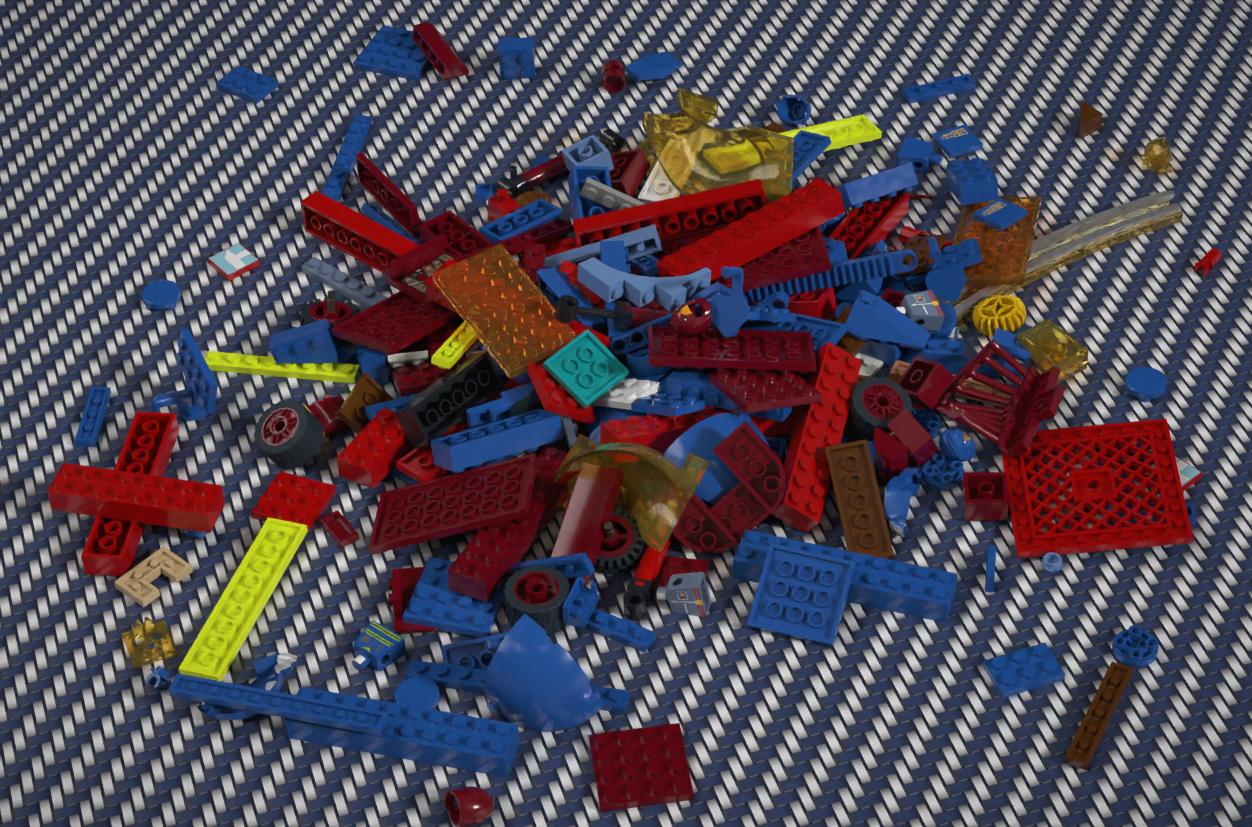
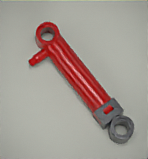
[623,517,675,621]

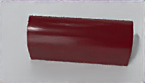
[412,22,469,81]

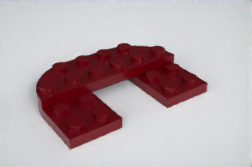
[386,320,470,397]
[649,421,786,553]

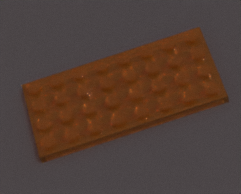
[953,197,1042,286]
[432,244,577,379]

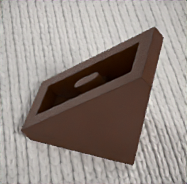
[1079,102,1103,138]

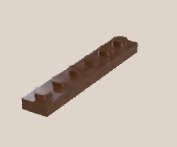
[1064,662,1134,770]

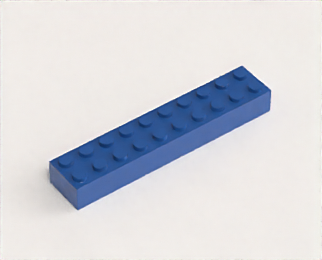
[733,530,957,623]
[285,686,520,777]

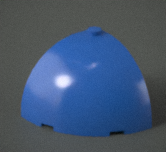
[657,413,769,505]
[484,614,604,732]

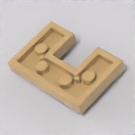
[114,546,193,607]

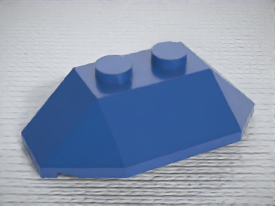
[902,336,982,374]

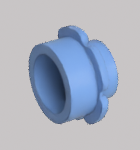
[1041,552,1063,572]

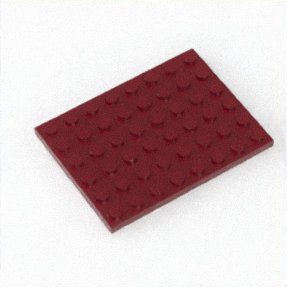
[662,222,832,299]

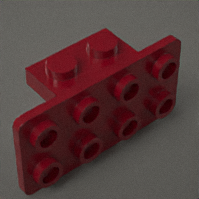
[388,567,438,634]

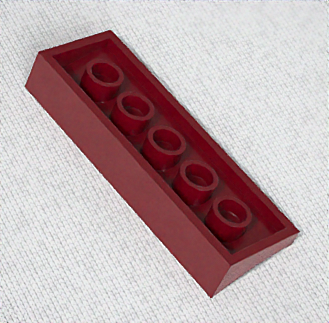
[355,152,423,238]
[551,462,624,591]

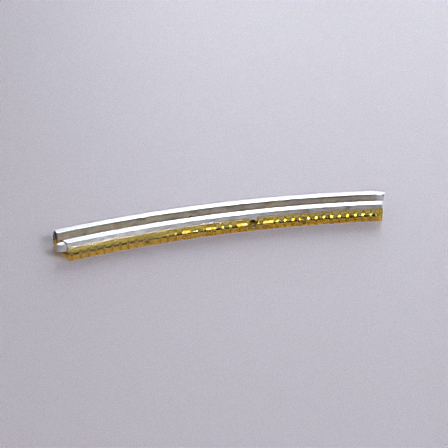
[936,191,1183,328]

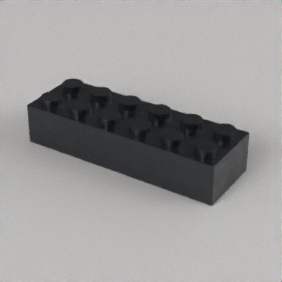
[395,351,505,449]

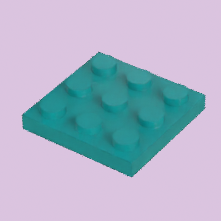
[543,329,630,409]

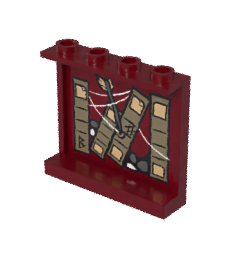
[385,233,491,310]

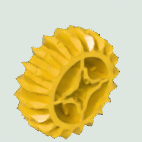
[972,294,1026,337]

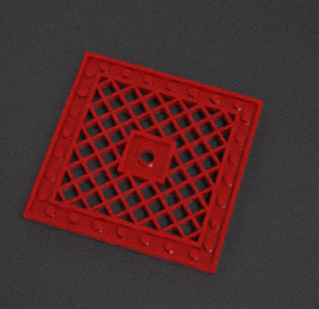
[1000,419,1193,558]

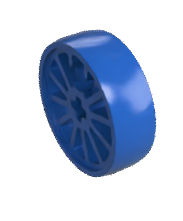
[626,339,675,376]

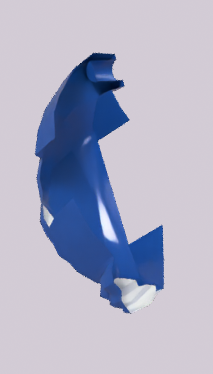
[882,468,922,538]
[197,652,297,720]

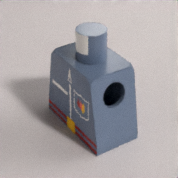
[894,290,945,331]
[657,572,711,617]

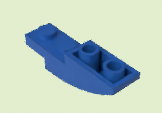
[467,382,540,429]

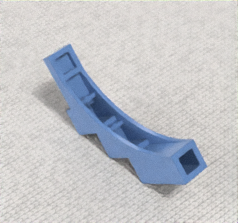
[577,257,711,312]

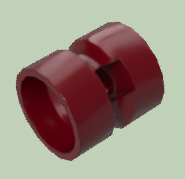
[602,60,626,93]

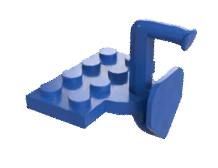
[905,237,983,302]
[710,266,797,337]
[150,328,218,421]

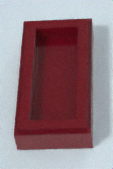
[319,510,359,548]

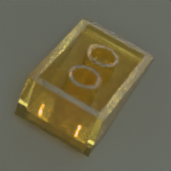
[1017,319,1088,384]

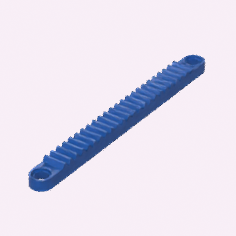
[742,249,918,302]

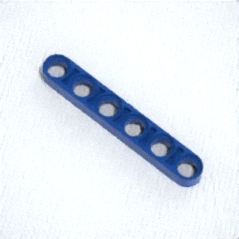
[610,297,714,355]

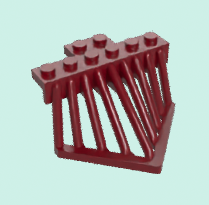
[934,340,1065,458]

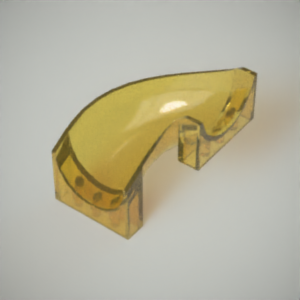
[642,88,794,205]
[553,434,709,552]

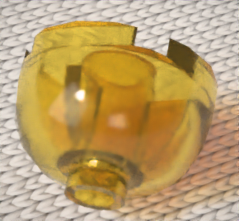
[1141,137,1173,175]

